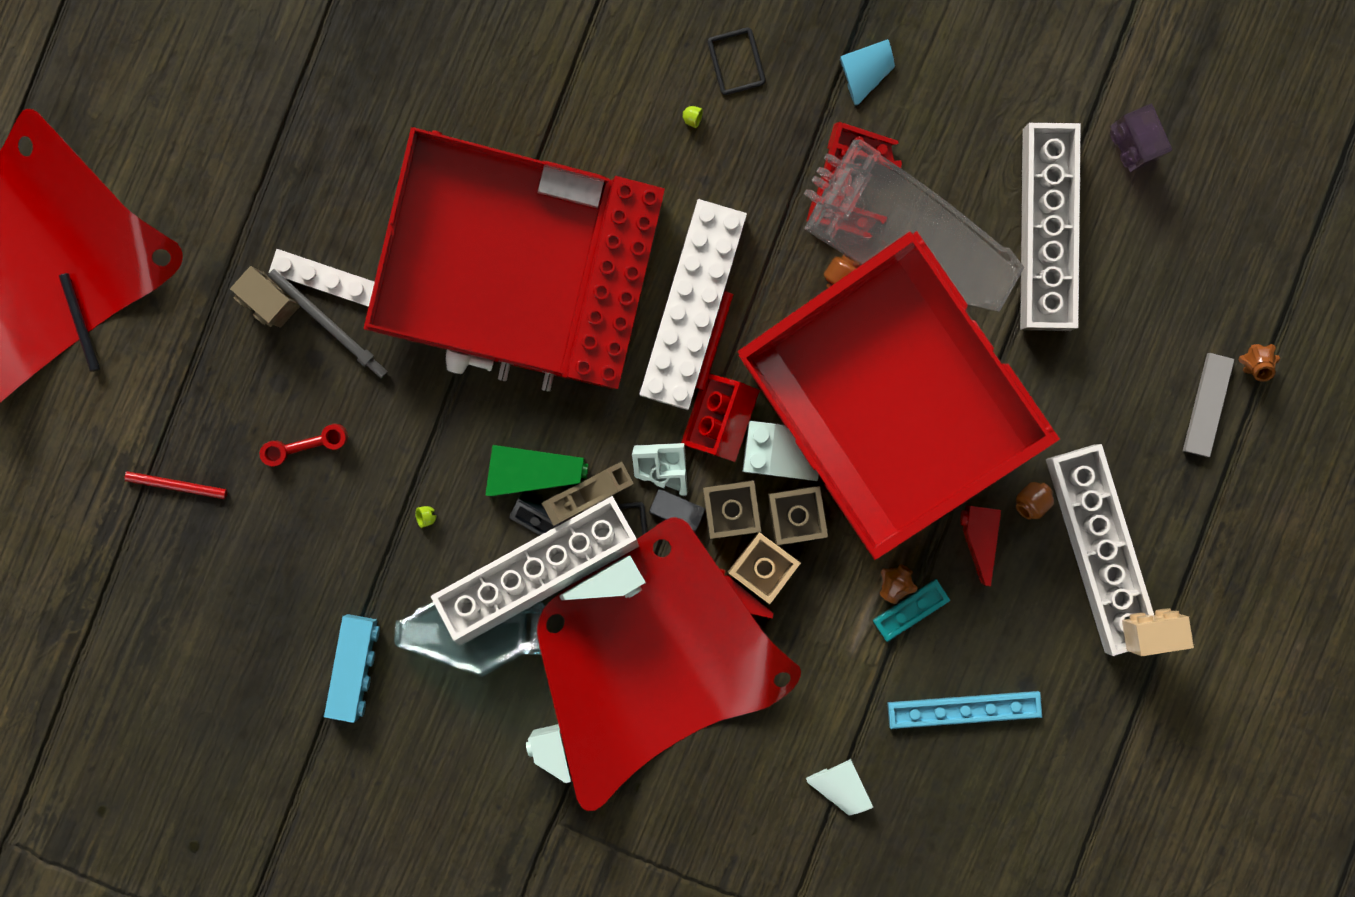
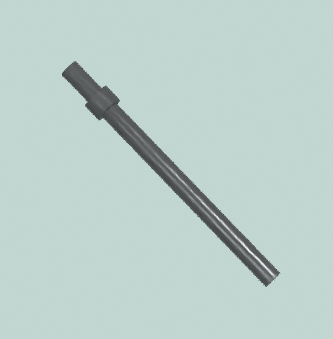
[267,269,388,379]

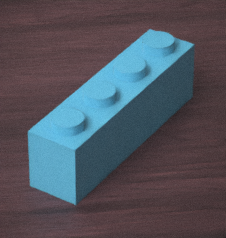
[324,614,380,723]

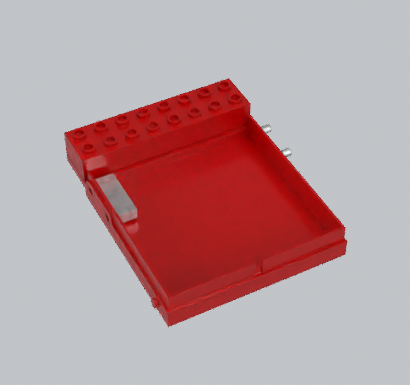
[364,127,665,391]

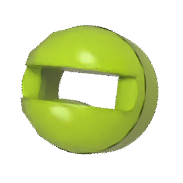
[683,106,703,128]
[415,506,436,528]

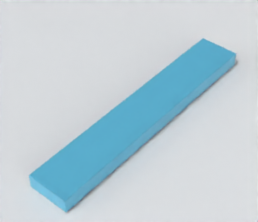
[887,691,1042,729]

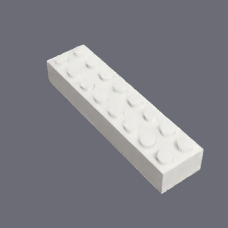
[1020,123,1080,331]
[640,199,747,410]
[1046,444,1154,656]
[431,496,639,646]

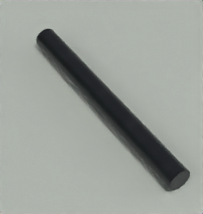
[59,273,100,372]

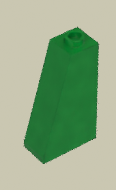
[485,445,589,496]

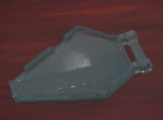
[394,602,544,677]

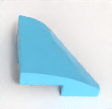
[840,39,895,106]

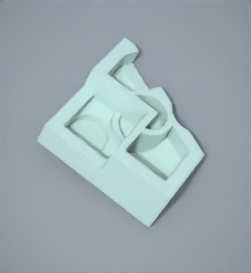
[632,443,687,496]
[806,759,873,815]

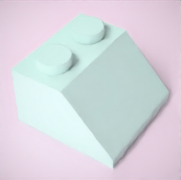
[526,724,572,783]

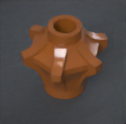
[1238,344,1280,381]
[880,564,918,604]

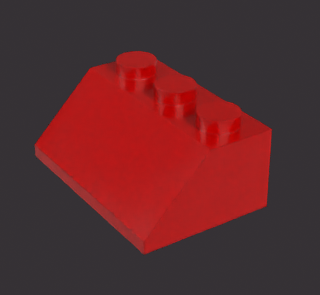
[681,374,760,462]

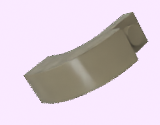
[542,462,634,526]

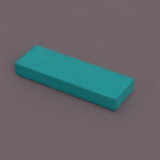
[872,579,950,642]

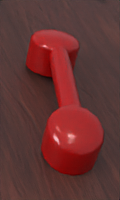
[259,424,348,467]

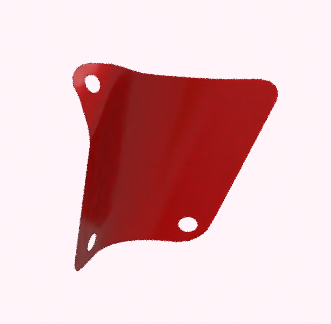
[0,109,183,403]
[537,517,801,811]

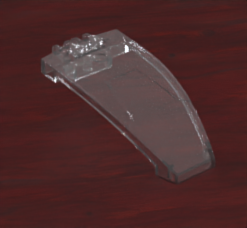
[804,139,1024,312]

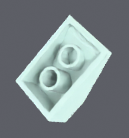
[742,421,819,481]
[559,556,646,600]

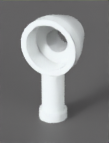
[446,350,493,374]

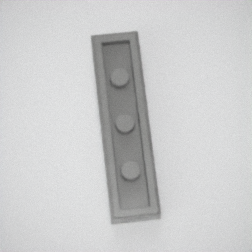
[1183,353,1234,457]

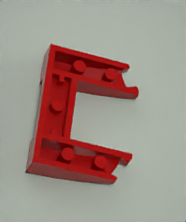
[806,122,902,239]

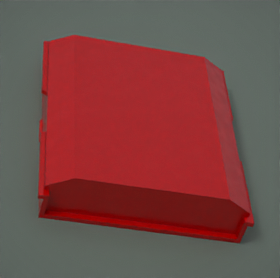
[738,231,1060,560]

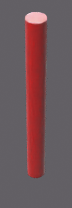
[695,292,733,391]
[125,471,227,499]

